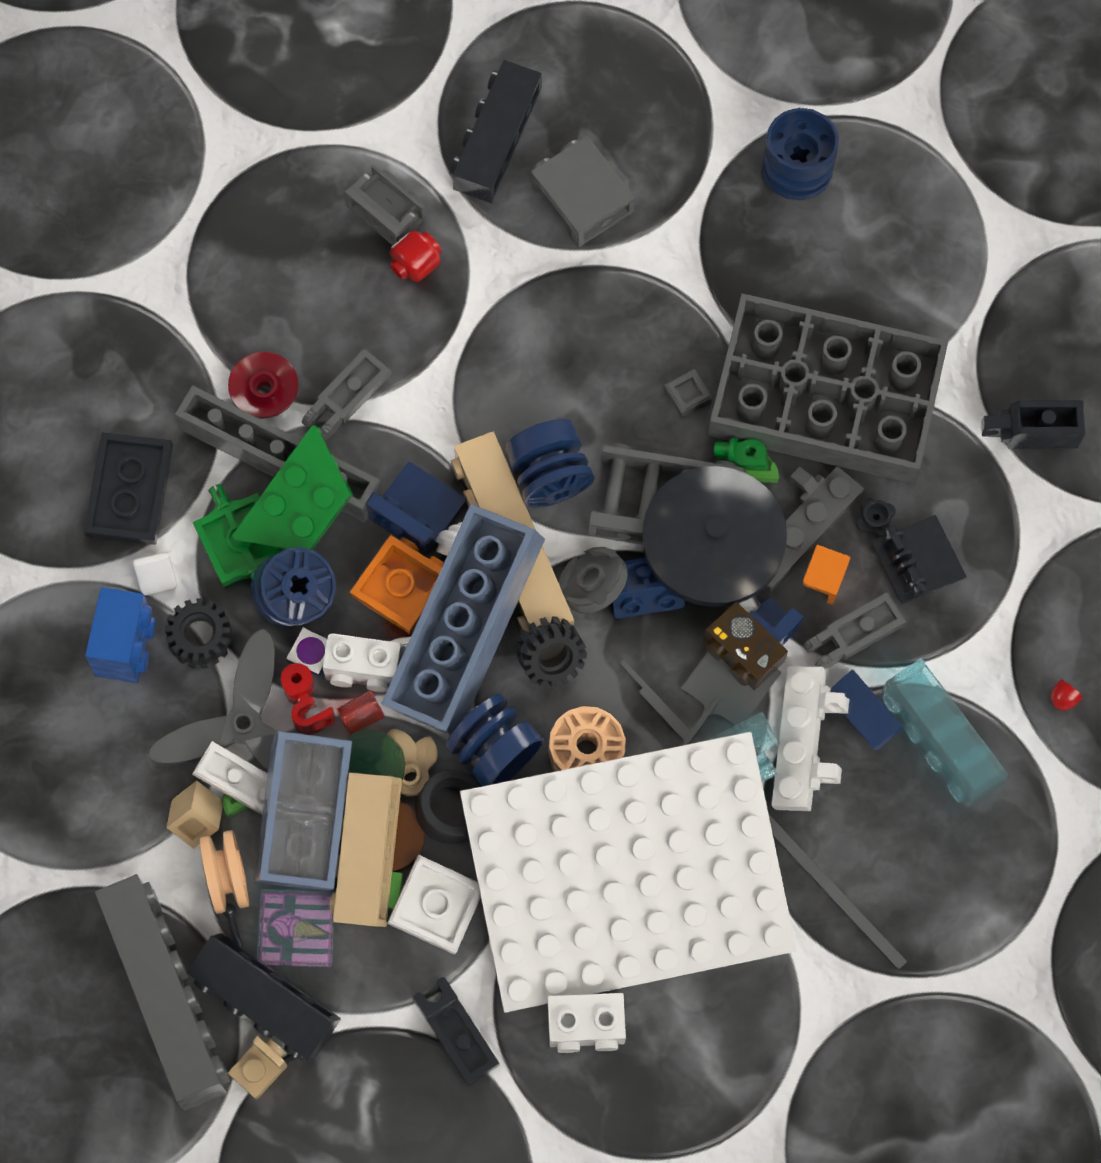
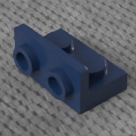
[613,558,685,619]

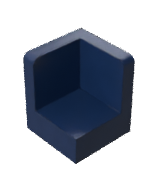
[749,599,803,645]

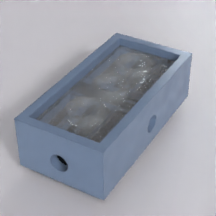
[254,731,352,892]

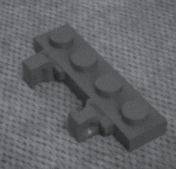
[765,466,864,592]

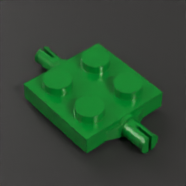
[192,484,285,588]

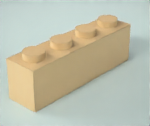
[330,773,402,927]

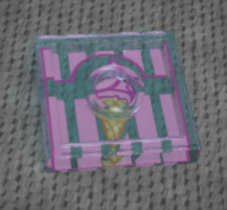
[257,889,335,967]

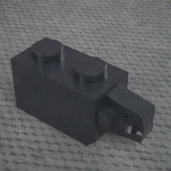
[981,400,1086,449]

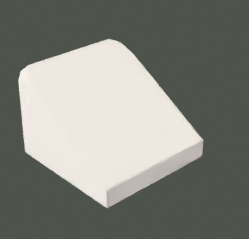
[133,552,177,595]

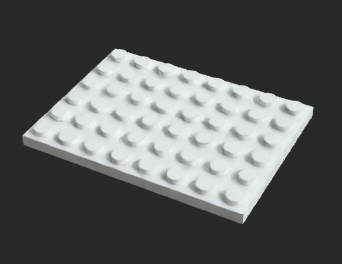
[460,732,797,1013]

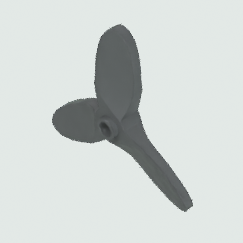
[149,629,278,771]

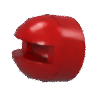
[1051,679,1083,711]

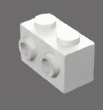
[548,993,626,1053]

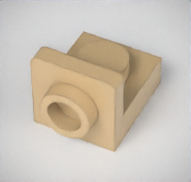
[228,1036,287,1100]

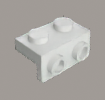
[323,634,401,693]

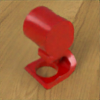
[280,663,335,735]

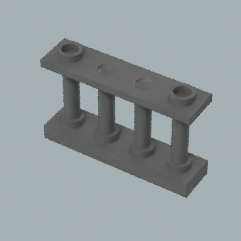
[588,443,744,545]

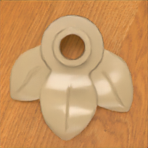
[365,729,438,796]

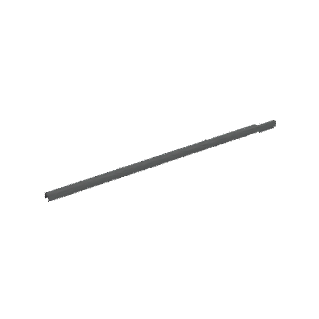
[620,659,907,970]

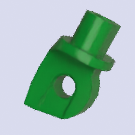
[714,437,768,471]

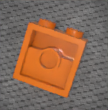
[350,535,444,634]

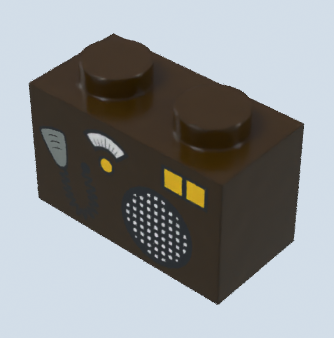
[703,601,788,691]

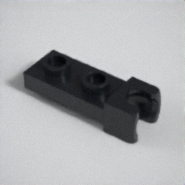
[413,977,500,1086]

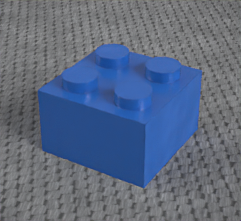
[85,587,157,684]

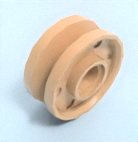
[548,706,626,772]
[199,830,249,914]

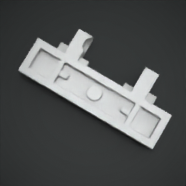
[772,666,849,811]

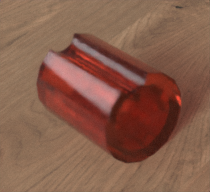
[336,691,385,736]

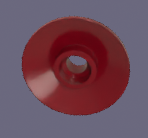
[228,352,299,419]

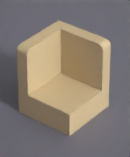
[166,781,223,849]

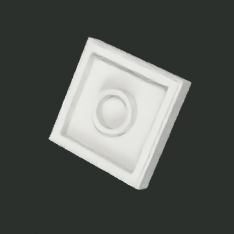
[387,855,481,954]

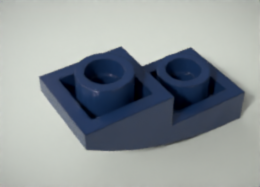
[830,669,904,752]

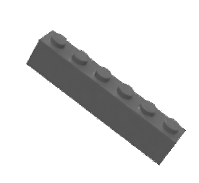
[175,385,382,523]

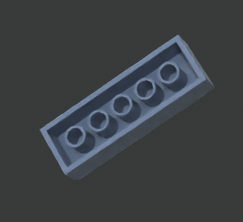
[381,504,545,735]

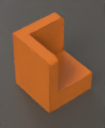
[803,545,851,605]

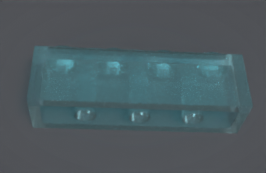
[882,658,1009,808]

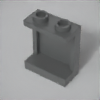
[531,135,636,248]

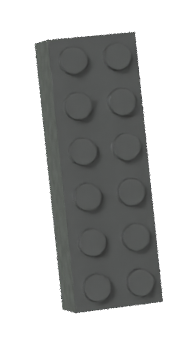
[95,874,230,1112]

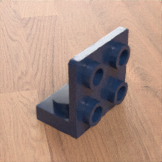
[366,462,466,556]

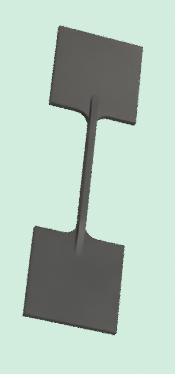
[681,652,781,746]

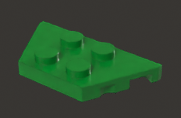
[231,425,353,550]

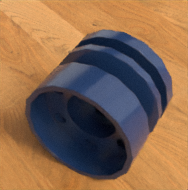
[762,108,839,200]
[504,419,595,508]
[250,547,336,627]
[446,694,544,786]

